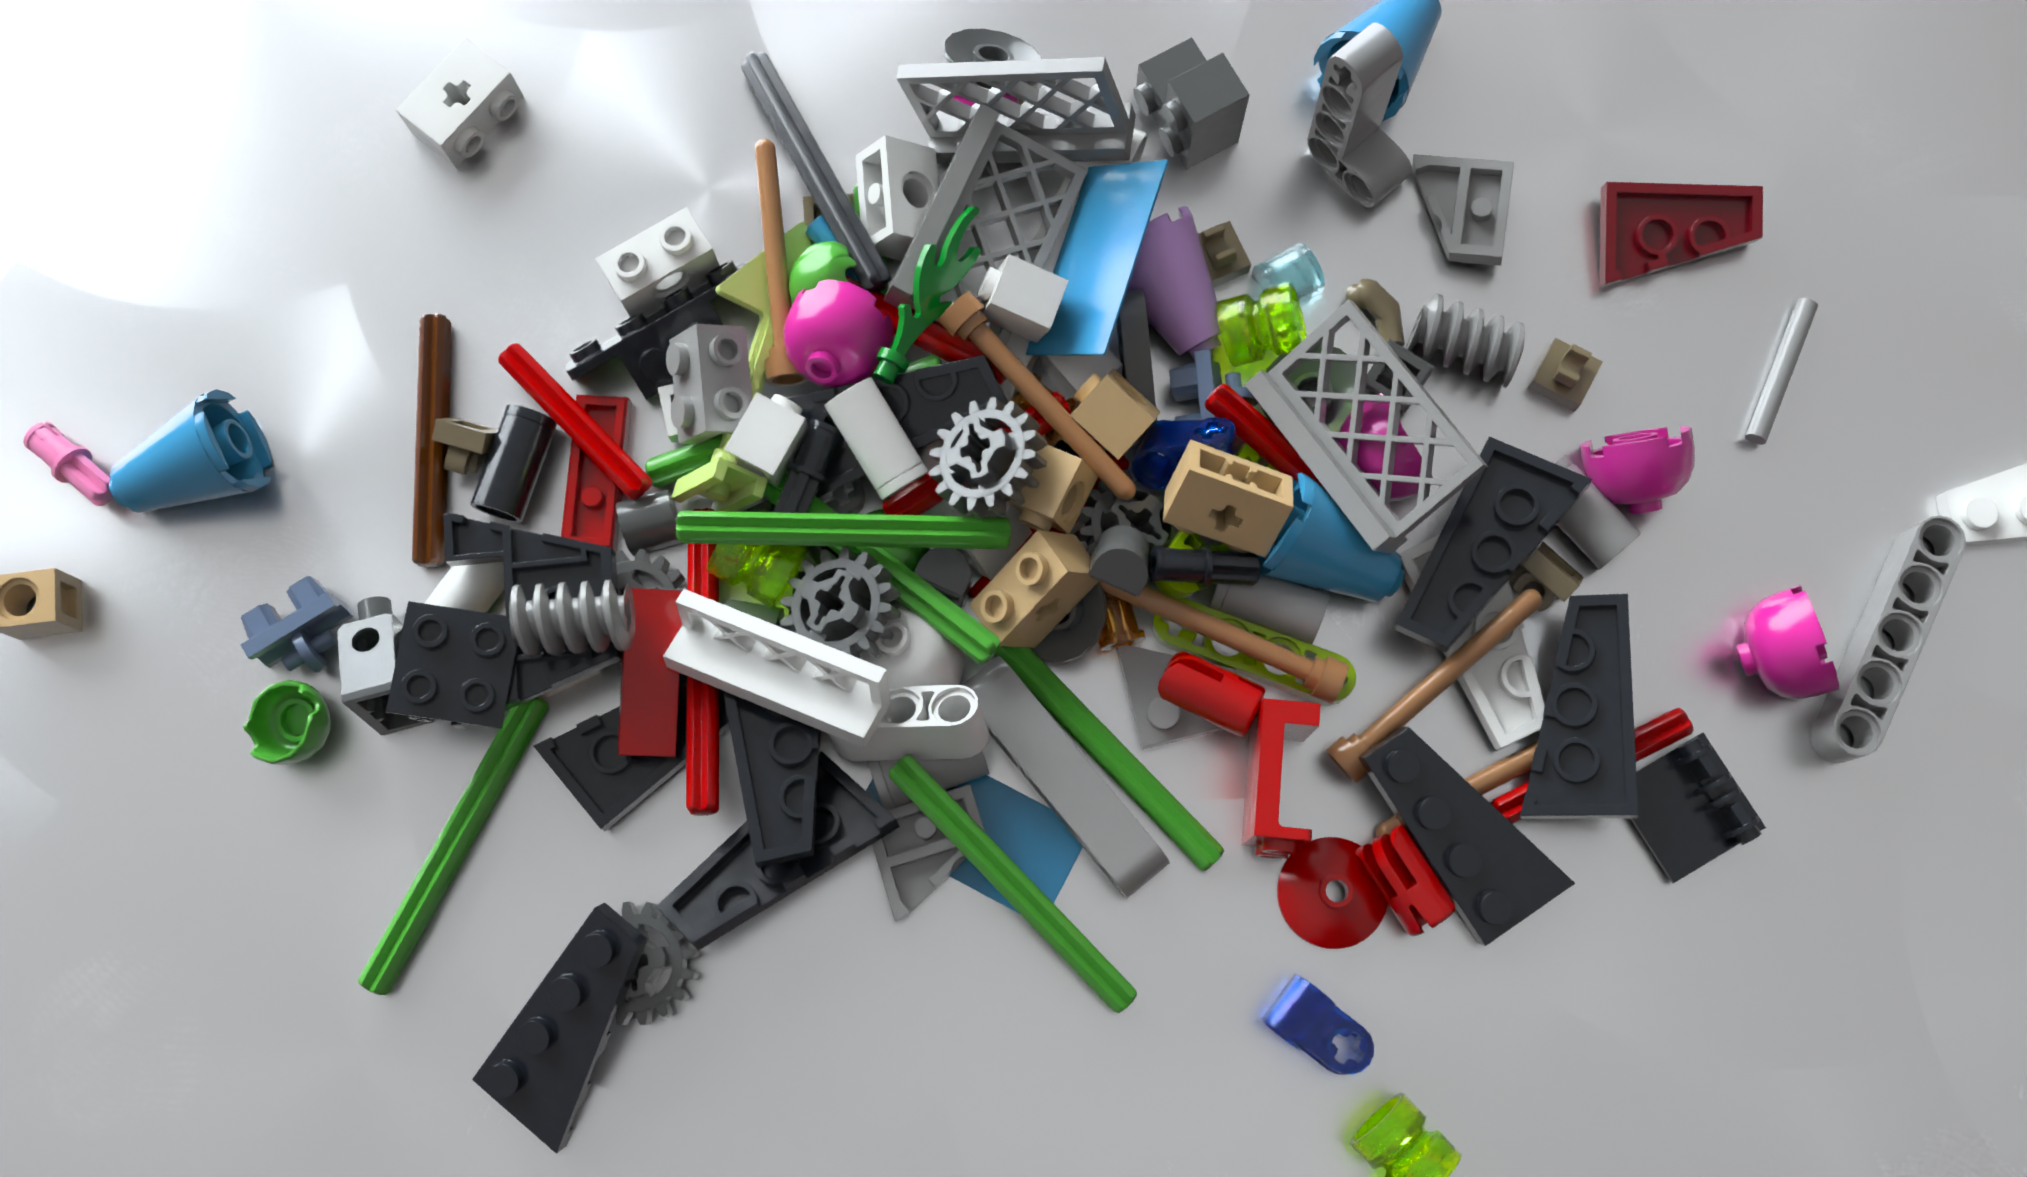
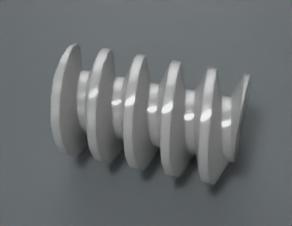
[1406,293,1525,388]
[509,580,636,656]

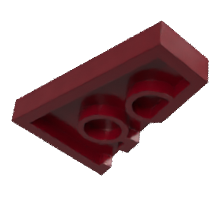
[1599,182,1763,289]

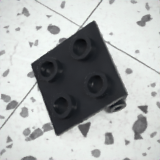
[386,601,518,729]
[1630,733,1766,883]

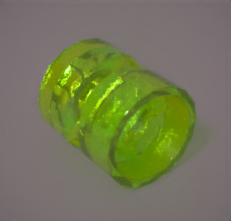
[1217,282,1307,367]
[706,510,808,609]
[1349,1092,1462,1177]

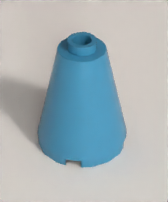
[1314,0,1442,121]
[109,389,272,513]
[1248,472,1405,602]

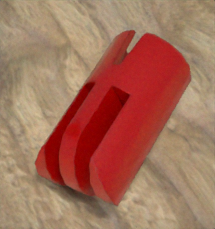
[1158,651,1265,737]
[1355,824,1455,936]

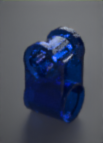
[1132,417,1236,490]
[1261,974,1374,1075]

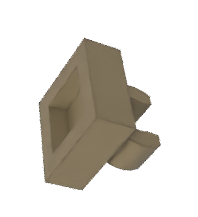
[1198,221,1252,287]
[1527,338,1603,412]
[431,418,497,475]
[1513,542,1584,612]

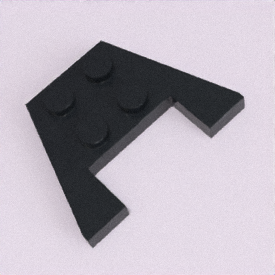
[443,513,622,729]

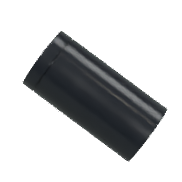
[470,404,557,523]

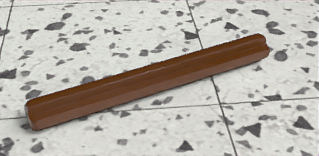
[412,314,451,568]

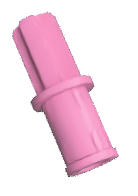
[23,422,113,506]

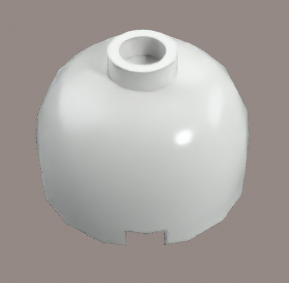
[860,605,965,693]

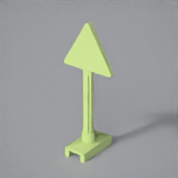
[671,222,811,512]

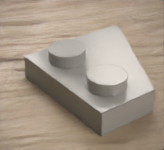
[1412,154,1514,266]
[1116,644,1236,750]
[872,784,985,922]

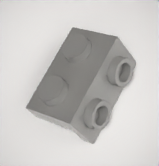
[666,324,752,444]

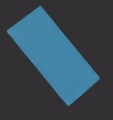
[1026,160,1169,356]
[866,775,1083,914]

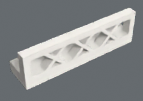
[663,589,891,748]

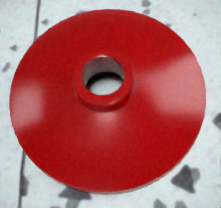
[1277,837,1388,949]

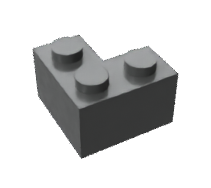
[1133,37,1250,170]

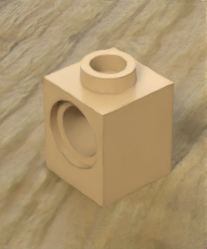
[1070,368,1160,460]
[1009,445,1098,534]
[0,568,83,640]

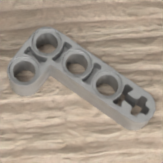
[1307,23,1412,208]

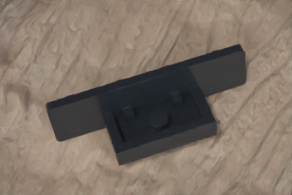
[565,260,745,399]

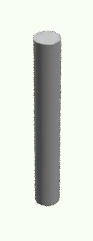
[1745,298,1818,445]

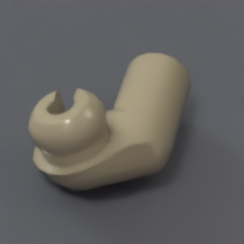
[1345,279,1405,347]

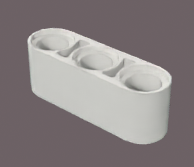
[828,685,989,761]

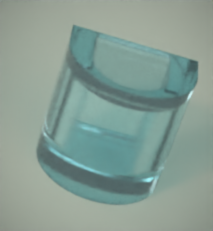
[1252,242,1325,315]

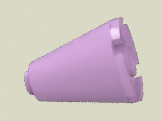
[1127,206,1226,360]

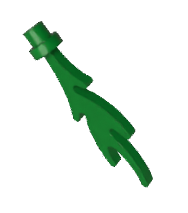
[873,207,981,385]

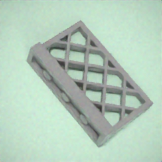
[896,57,1136,164]
[883,103,1088,345]
[1245,299,1488,554]

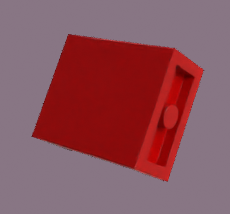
[1241,698,1321,859]

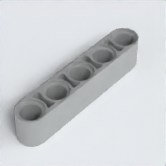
[1811,515,1966,763]
[962,656,1170,899]

